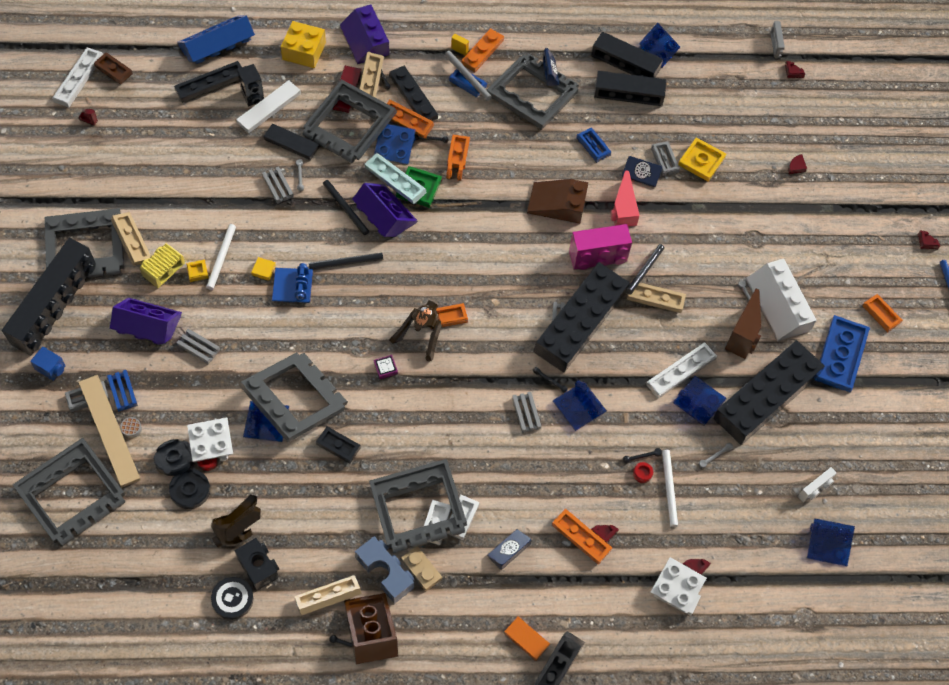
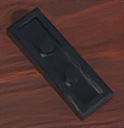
[263,123,319,160]

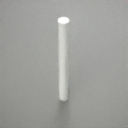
[206,224,236,290]
[662,450,678,527]

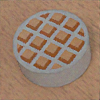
[120,417,142,438]

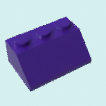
[340,4,390,65]
[352,183,418,237]
[109,298,182,344]

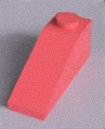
[610,171,640,226]

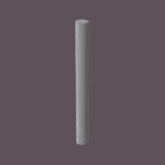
[445,51,492,101]

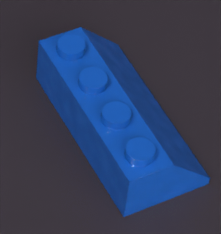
[177,15,255,64]

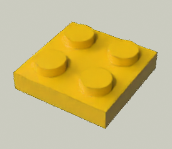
[678,137,727,182]

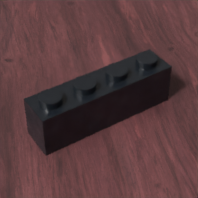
[591,32,663,78]
[594,71,666,107]

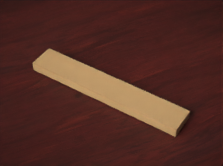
[79,375,141,488]

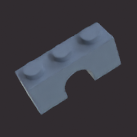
[355,536,414,604]

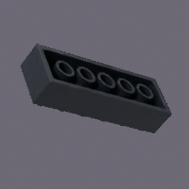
[1,237,96,356]
[533,262,630,373]
[713,340,825,445]

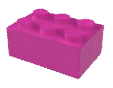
[569,224,632,270]

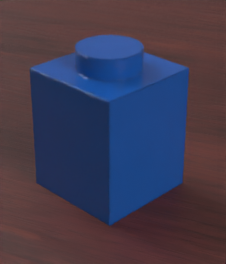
[30,346,65,381]

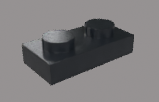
[316,426,361,464]

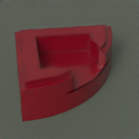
[785,61,805,78]
[79,109,98,125]
[788,154,807,174]
[918,230,940,250]
[591,525,619,543]
[683,559,711,575]

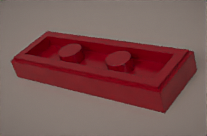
[332,65,362,113]

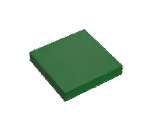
[396,166,442,208]

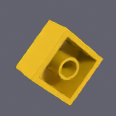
[281,21,326,68]

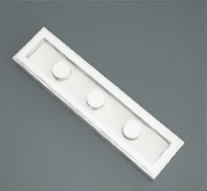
[52,47,103,107]
[236,80,301,133]
[646,342,717,399]

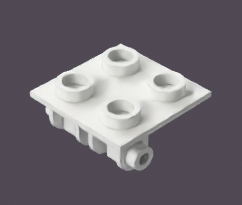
[187,418,233,462]
[650,557,707,614]

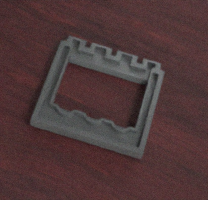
[487,53,579,130]
[302,79,397,163]
[44,208,124,278]
[240,352,348,442]
[12,438,125,546]
[369,459,467,553]

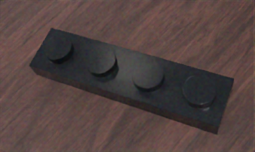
[174,61,242,103]
[389,65,438,121]

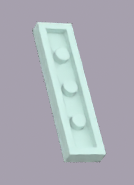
[364,153,427,204]

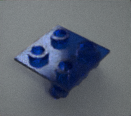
[639,23,680,68]
[673,376,727,426]
[553,380,607,431]
[243,401,290,442]
[807,518,855,566]

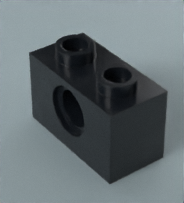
[237,64,264,107]
[234,538,280,591]

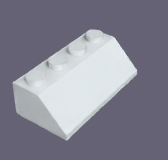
[746,259,817,341]

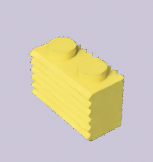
[140,243,185,288]

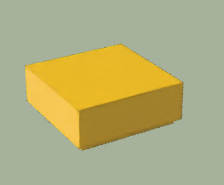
[451,34,469,56]
[251,257,276,281]
[186,260,209,282]

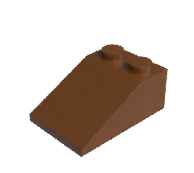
[527,179,589,224]
[725,288,761,359]
[344,593,398,665]

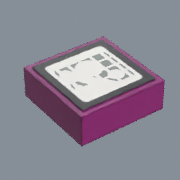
[374,355,398,379]

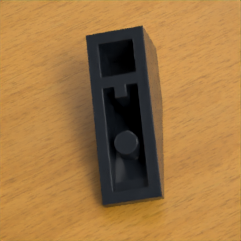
[534,631,585,685]

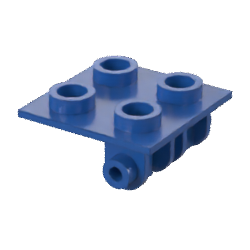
[374,124,416,164]
[272,263,313,303]

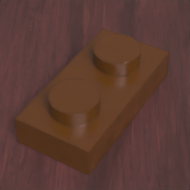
[94,52,133,85]

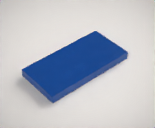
[815,315,870,393]

